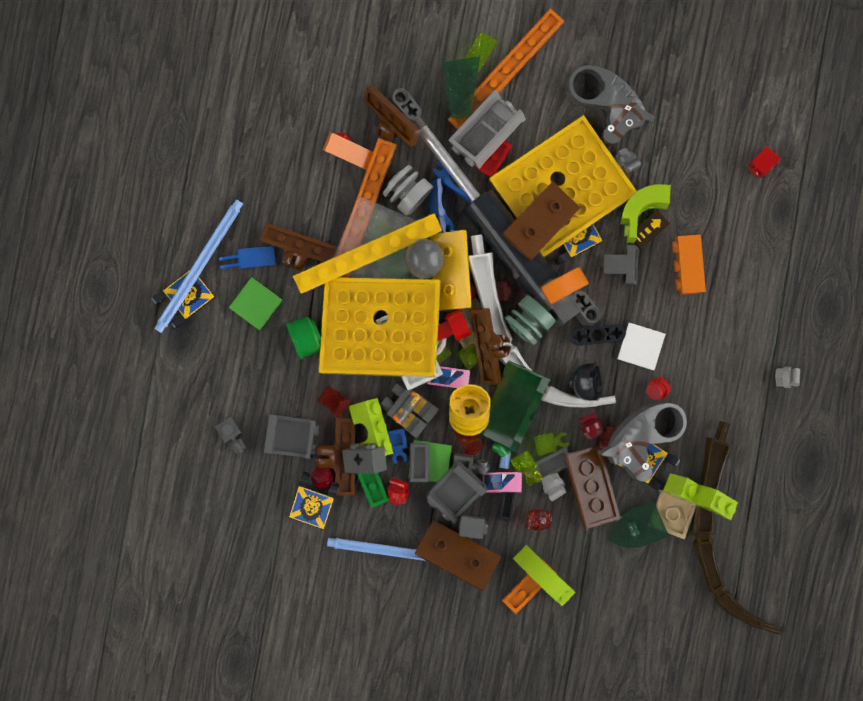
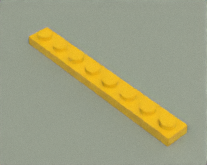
[293,213,442,294]

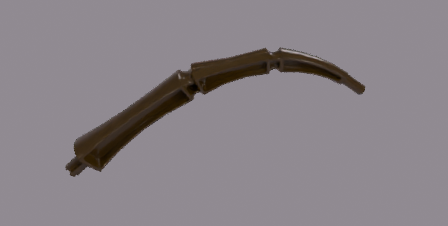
[692,421,782,635]

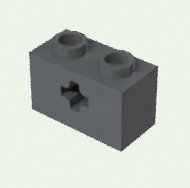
[342,443,387,474]
[458,514,488,539]

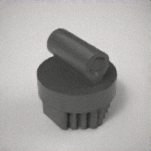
[614,148,641,173]

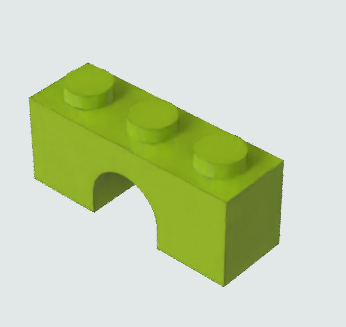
[349,398,393,456]

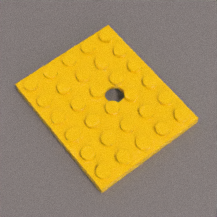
[489,115,637,257]
[319,278,441,377]

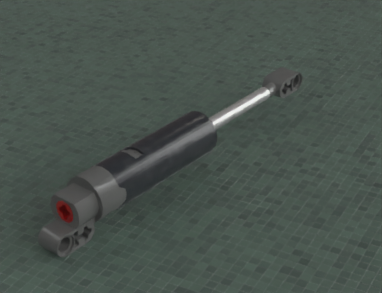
[390,88,601,327]

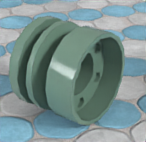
[505,295,556,346]

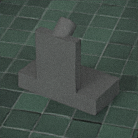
[600,245,639,285]

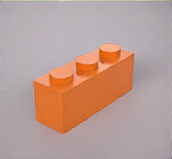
[672,235,706,295]

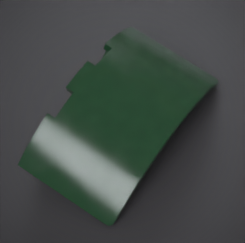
[478,361,550,453]

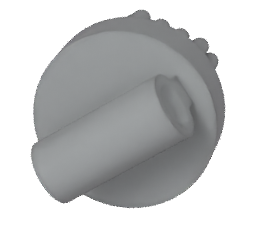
[775,367,800,388]
[542,473,566,501]

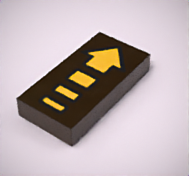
[635,210,670,250]

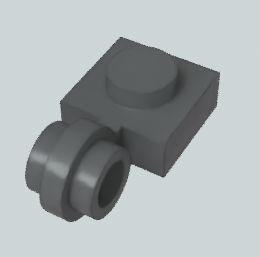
[215,416,246,454]
[453,453,490,474]

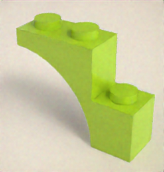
[663,473,738,520]

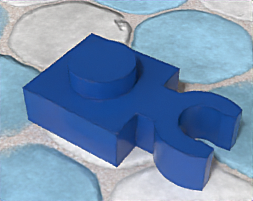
[387,428,408,464]

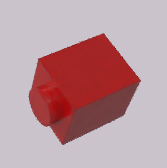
[747,146,781,178]

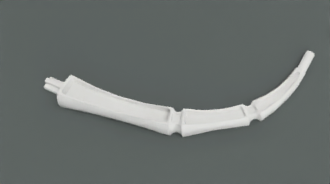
[468,234,616,408]

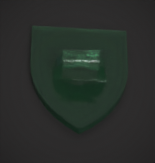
[608,500,669,548]

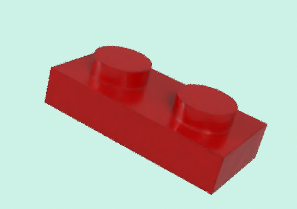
[476,141,512,177]

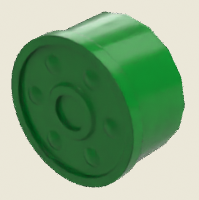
[286,316,321,360]

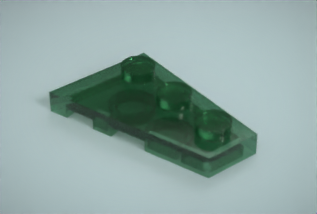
[442,56,480,120]

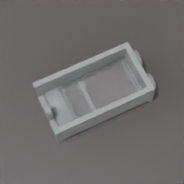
[449,90,526,170]

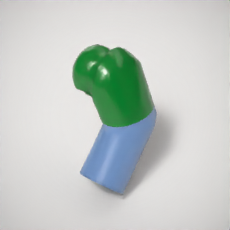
[492,443,511,469]

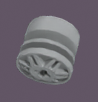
[383,165,434,216]

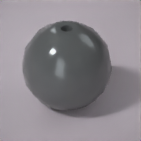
[404,239,444,279]

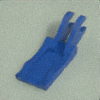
[433,161,472,203]
[429,178,454,233]
[219,246,277,269]

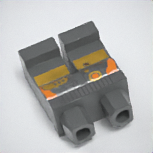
[380,382,439,438]

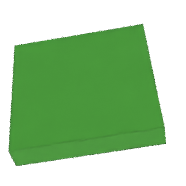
[229,277,283,330]
[408,440,452,482]

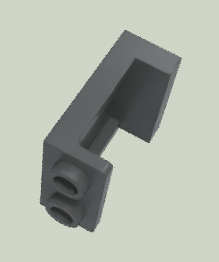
[264,414,319,459]
[427,460,487,523]

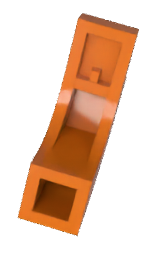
[540,267,589,305]

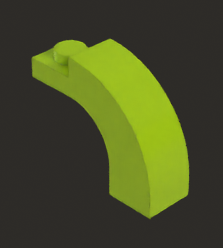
[620,184,671,243]
[513,545,576,606]

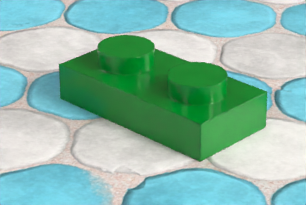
[357,473,389,508]

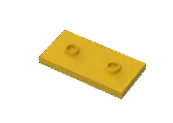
[430,230,471,311]

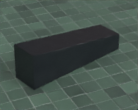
[498,471,515,521]

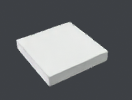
[617,323,665,371]

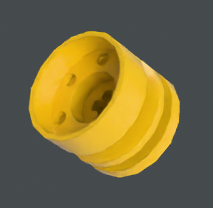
[449,384,490,436]

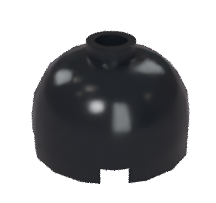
[569,362,602,401]

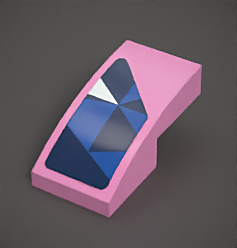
[427,366,470,388]
[483,472,522,493]

